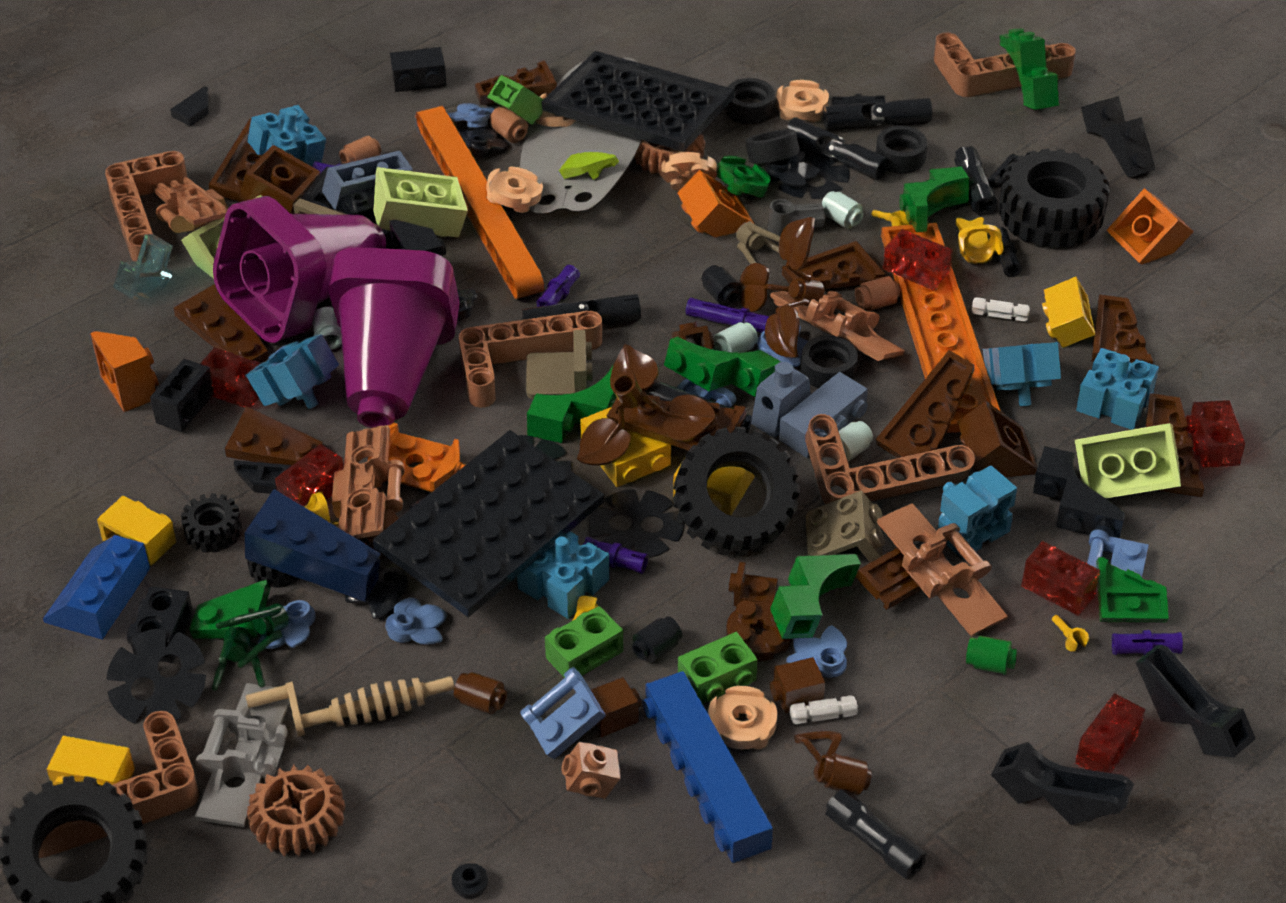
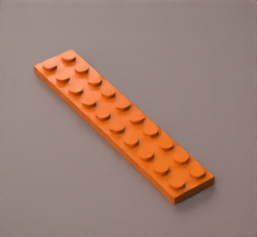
[881,223,1000,433]

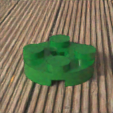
[716,155,770,197]

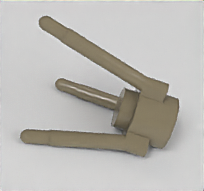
[736,221,780,264]

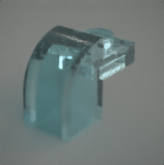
[113,234,173,299]

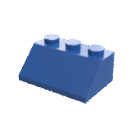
[43,535,150,640]

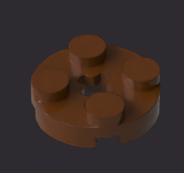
[726,600,792,661]

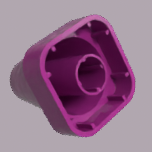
[213,196,386,343]
[329,247,460,428]

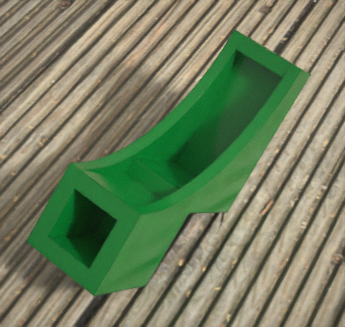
[999,28,1059,110]
[899,167,969,232]
[664,337,781,397]
[527,365,617,443]
[770,554,861,639]

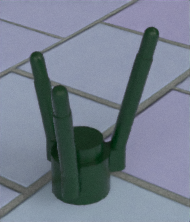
[216,603,289,668]
[211,626,265,691]

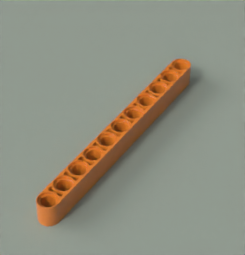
[416,106,544,299]

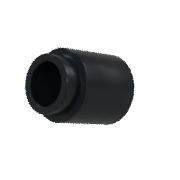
[701,265,742,306]
[632,616,683,663]

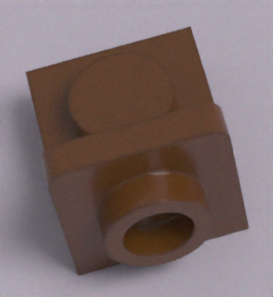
[729,562,778,606]

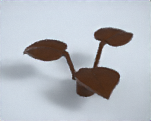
[739,217,824,358]
[577,344,716,466]

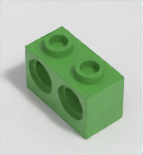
[487,75,543,125]
[545,606,624,678]
[678,632,757,704]

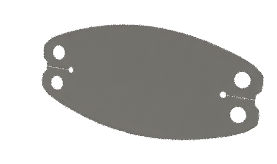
[520,58,642,213]

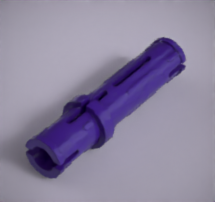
[685,297,769,333]

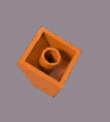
[677,170,754,238]
[1106,188,1194,265]
[90,331,159,412]

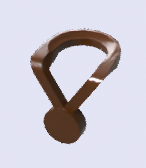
[794,731,842,778]

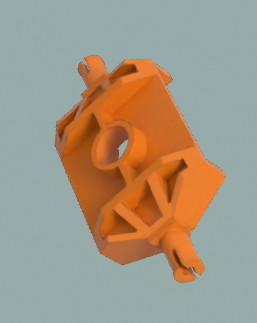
[368,423,465,492]

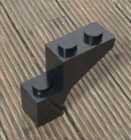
[1081,96,1156,177]
[1033,446,1125,538]
[1135,645,1256,758]
[991,742,1134,825]

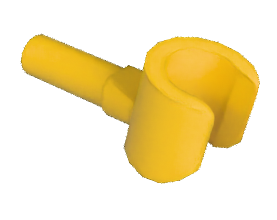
[872,210,909,226]
[572,596,598,621]
[1052,615,1089,652]

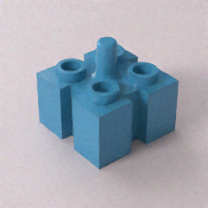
[247,105,326,166]
[246,334,339,409]
[983,342,1061,406]
[1076,348,1159,430]
[938,465,1017,560]
[517,531,609,619]

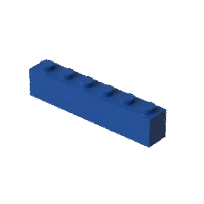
[642,671,773,863]

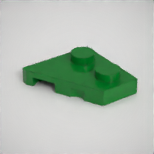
[1096,557,1169,623]
[190,580,271,639]

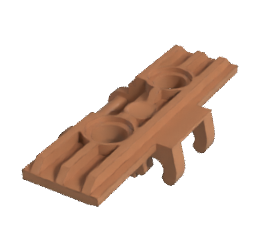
[154,177,228,233]
[770,291,905,361]
[332,425,405,539]
[877,503,1008,637]

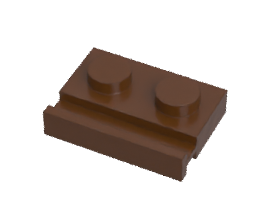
[856,548,922,610]

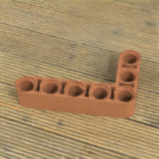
[934,33,1076,97]
[105,151,188,268]
[458,311,602,408]
[805,414,975,504]
[39,711,199,858]

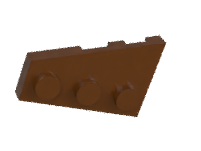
[782,241,886,289]

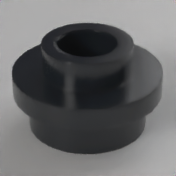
[451,863,488,899]

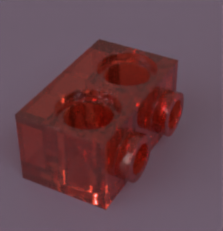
[883,229,953,290]
[200,347,260,408]
[1186,400,1246,468]
[275,444,344,507]
[1021,541,1100,616]
[1075,693,1145,773]

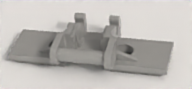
[195,683,290,827]

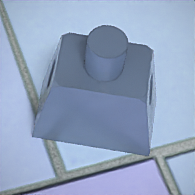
[751,362,811,439]

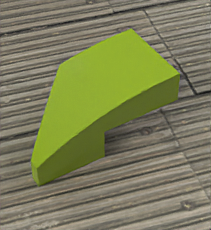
[558,152,619,180]

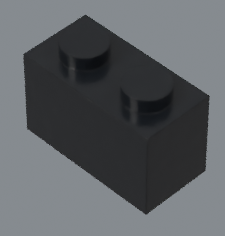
[390,47,447,92]

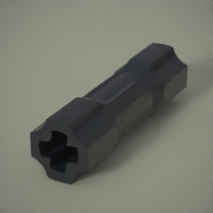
[954,146,998,216]
[825,789,927,879]

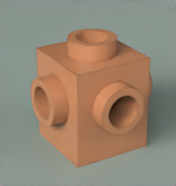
[562,742,620,799]

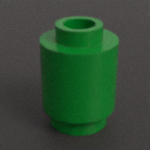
[966,636,1017,675]

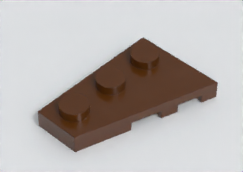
[475,60,557,106]
[1091,294,1153,364]
[225,406,324,472]

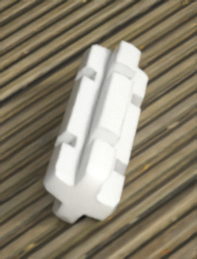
[972,297,1030,322]
[790,695,858,724]

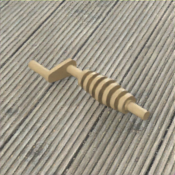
[245,676,454,737]

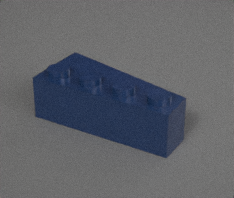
[245,489,380,601]

